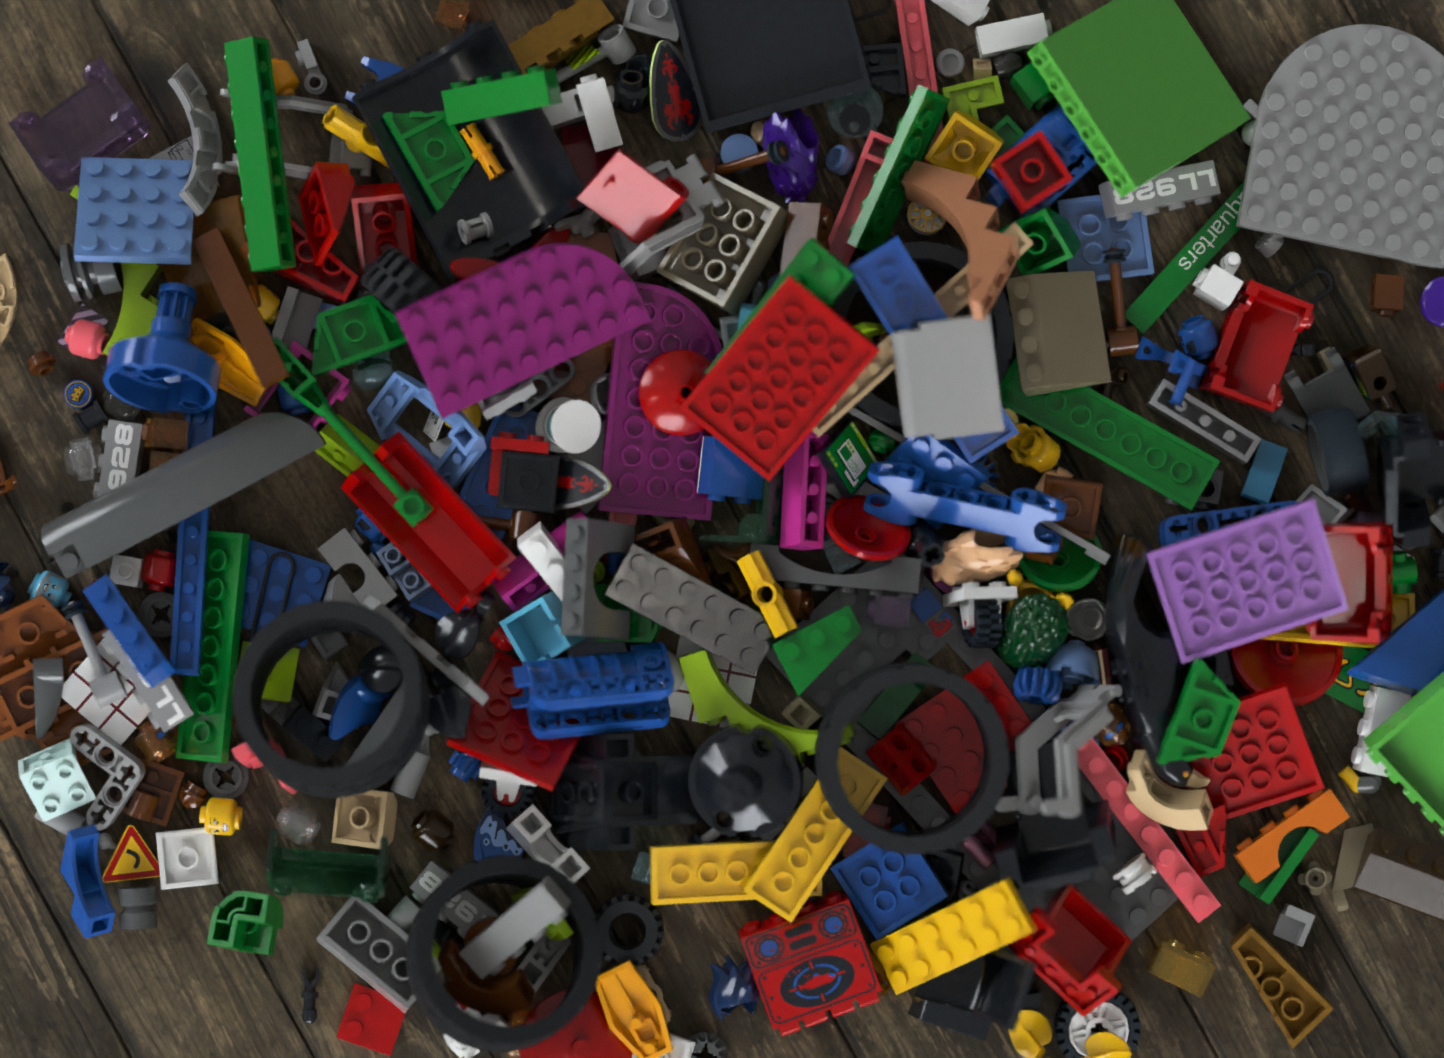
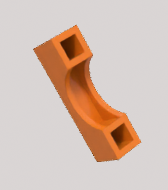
[1233,788,1350,883]

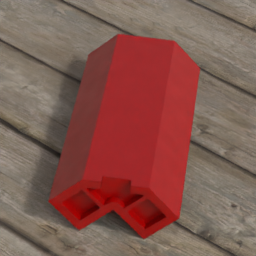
[341,432,516,613]

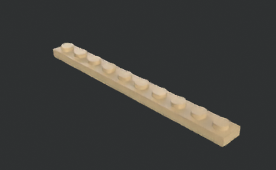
[812,222,1034,437]

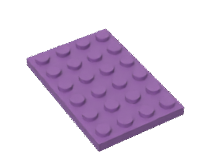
[1146,498,1349,664]

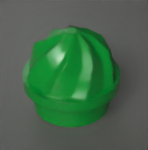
[868,429,895,455]

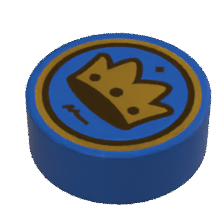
[64,380,94,409]

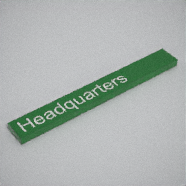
[1125,182,1244,335]

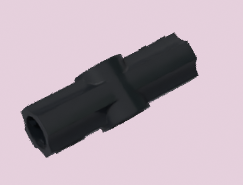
[907,518,946,568]

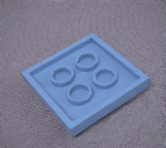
[1057,194,1155,282]

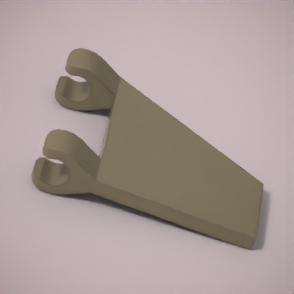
[1331,823,1384,912]

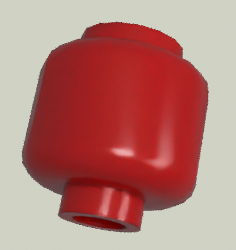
[140,549,176,592]

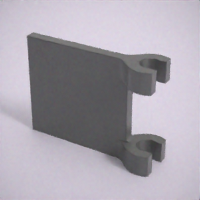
[1284,347,1371,420]

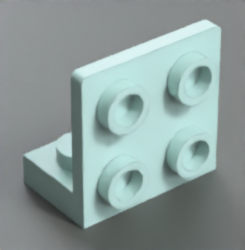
[18,738,96,821]

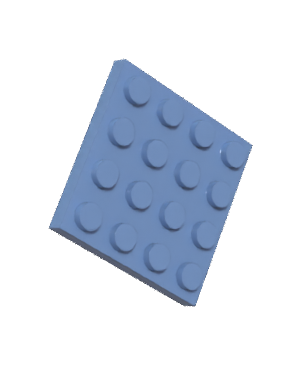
[74,157,194,264]

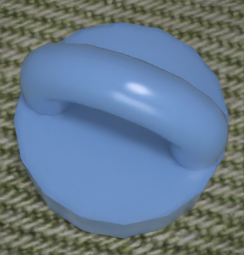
[826,144,855,176]

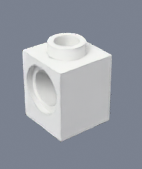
[109,555,144,588]

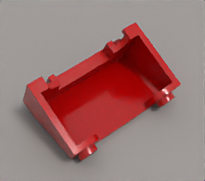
[1200,280,1315,413]
[1306,522,1393,643]

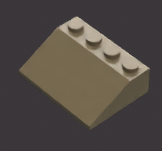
[656,172,788,316]
[1006,270,1112,397]

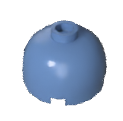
[1045,640,1101,690]

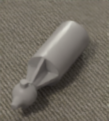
[390,723,439,799]
[34,810,117,850]

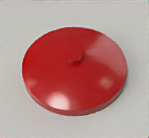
[1228,639,1343,706]
[518,989,633,1058]

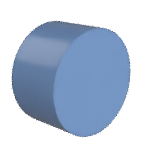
[721,134,758,173]

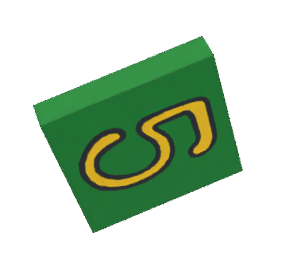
[1325,646,1383,713]

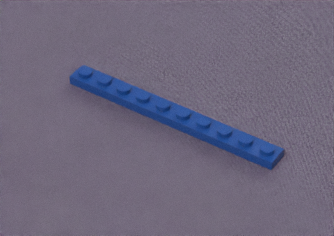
[170,396,217,676]

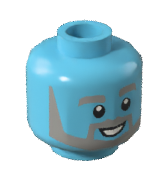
[27,570,72,608]

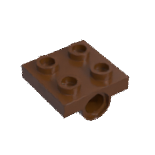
[115,754,186,827]

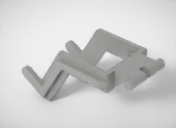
[212,89,373,180]
[553,154,725,277]
[995,684,1122,818]

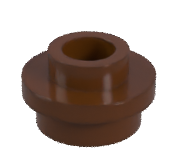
[28,351,56,376]

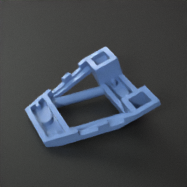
[367,371,486,489]

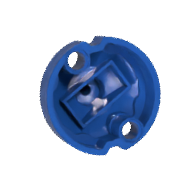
[103,282,221,414]

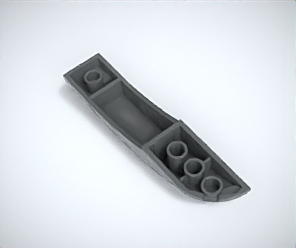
[41,412,327,579]

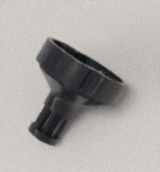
[688,723,804,837]

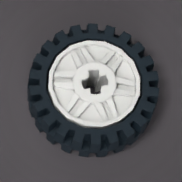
[1054,991,1141,1058]

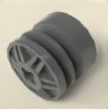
[60,241,123,302]

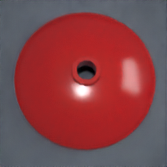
[638,350,712,436]
[826,495,911,561]

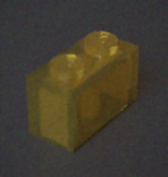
[1146,938,1216,998]

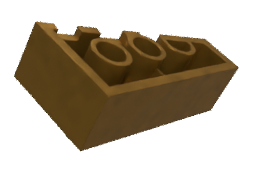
[508,0,616,74]
[1229,922,1334,1049]

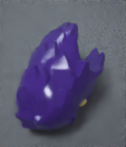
[762,108,819,204]

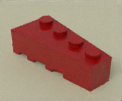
[243,218,360,305]

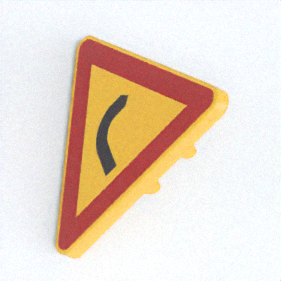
[102,824,160,883]

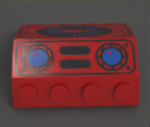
[738,891,882,1037]

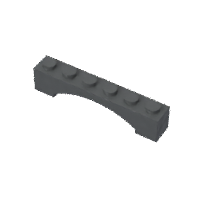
[750,544,924,599]

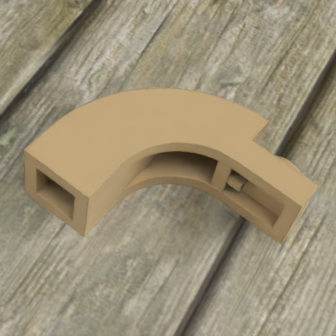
[1126,749,1213,830]

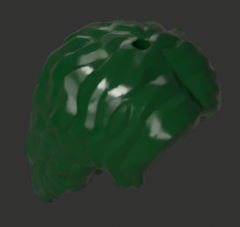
[997,593,1071,669]

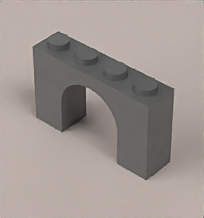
[561,518,635,640]

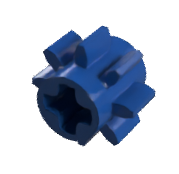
[448,750,482,783]

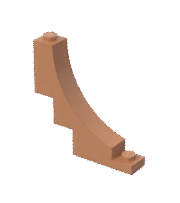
[902,160,1020,321]

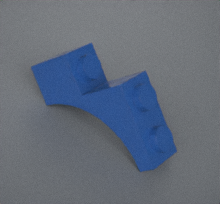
[60,825,115,939]

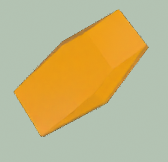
[190,317,267,407]
[596,960,674,1058]

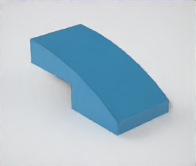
[1240,439,1288,504]

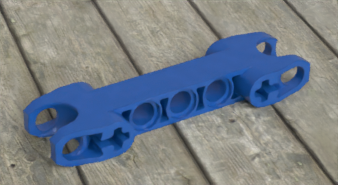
[863,462,1067,553]

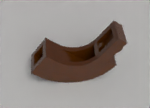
[437,938,535,1015]

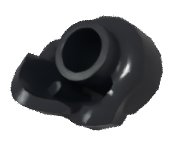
[614,53,652,114]

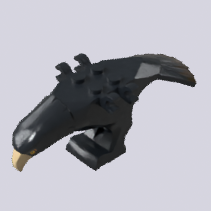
[1103,534,1234,789]

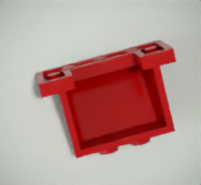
[1006,883,1132,1017]

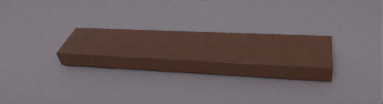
[192,227,290,389]

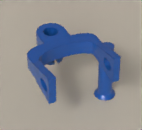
[1135,336,1209,407]

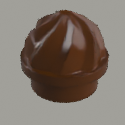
[179,779,208,809]

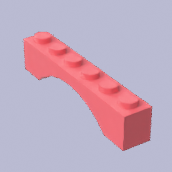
[828,130,894,267]

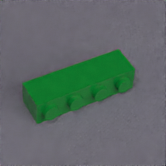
[441,65,562,125]

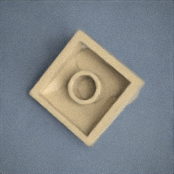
[331,790,397,850]

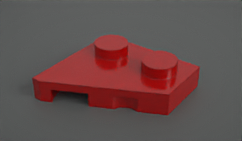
[1175,803,1227,878]

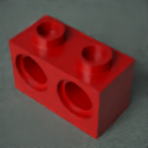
[866,724,937,796]

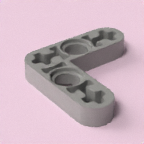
[70,723,145,830]

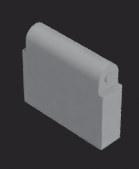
[891,314,1004,440]

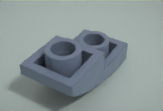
[376,542,433,602]

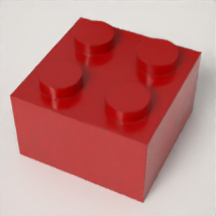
[990,130,1073,214]

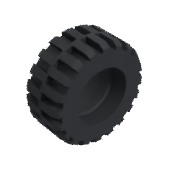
[361,246,443,314]

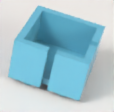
[499,591,586,663]

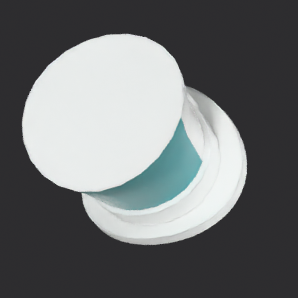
[535,397,601,453]

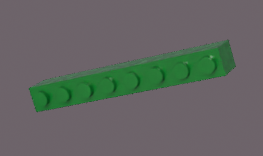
[224,36,296,272]

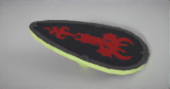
[649,40,702,141]
[550,452,611,510]

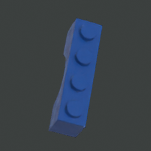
[83,574,176,688]

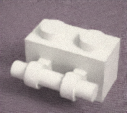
[1192,252,1244,312]

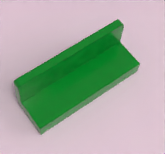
[1238,826,1319,905]

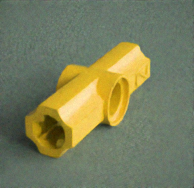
[322,105,390,169]
[737,550,798,639]

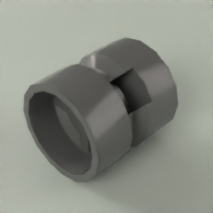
[118,886,157,929]

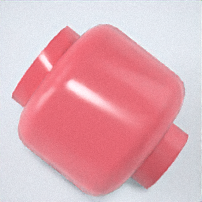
[65,319,110,360]

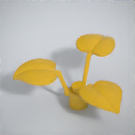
[1008,1010,1131,1058]

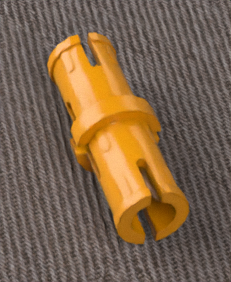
[459,122,506,181]

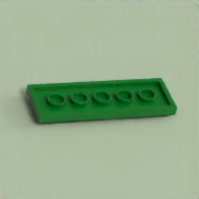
[847,85,951,252]
[705,238,856,374]

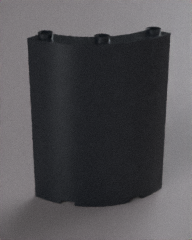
[352,19,586,280]

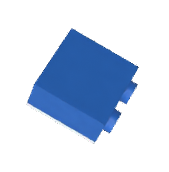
[697,436,764,504]

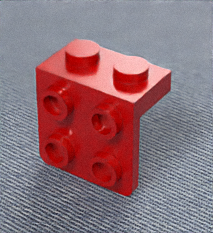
[488,432,551,496]

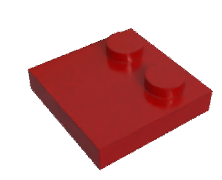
[336,982,406,1056]

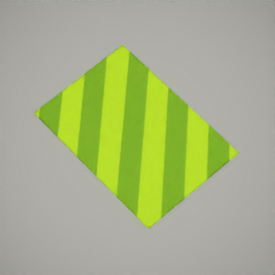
[564,43,600,70]

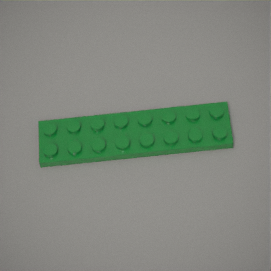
[999,356,1221,512]
[175,531,250,763]

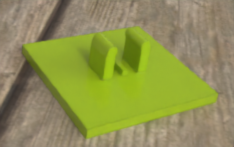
[239,641,300,703]

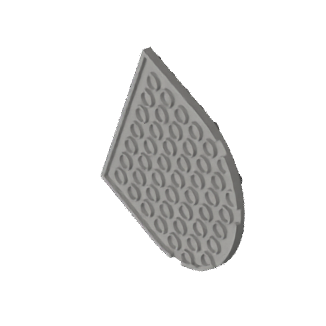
[1236,24,1444,271]

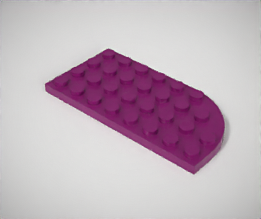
[394,243,651,418]
[597,282,722,521]

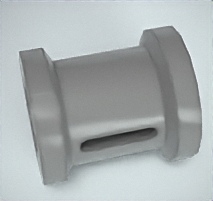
[457,212,494,245]

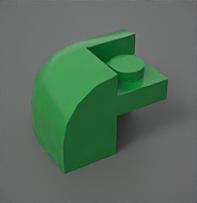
[207,891,284,956]

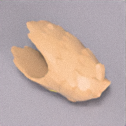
[932,528,1024,586]

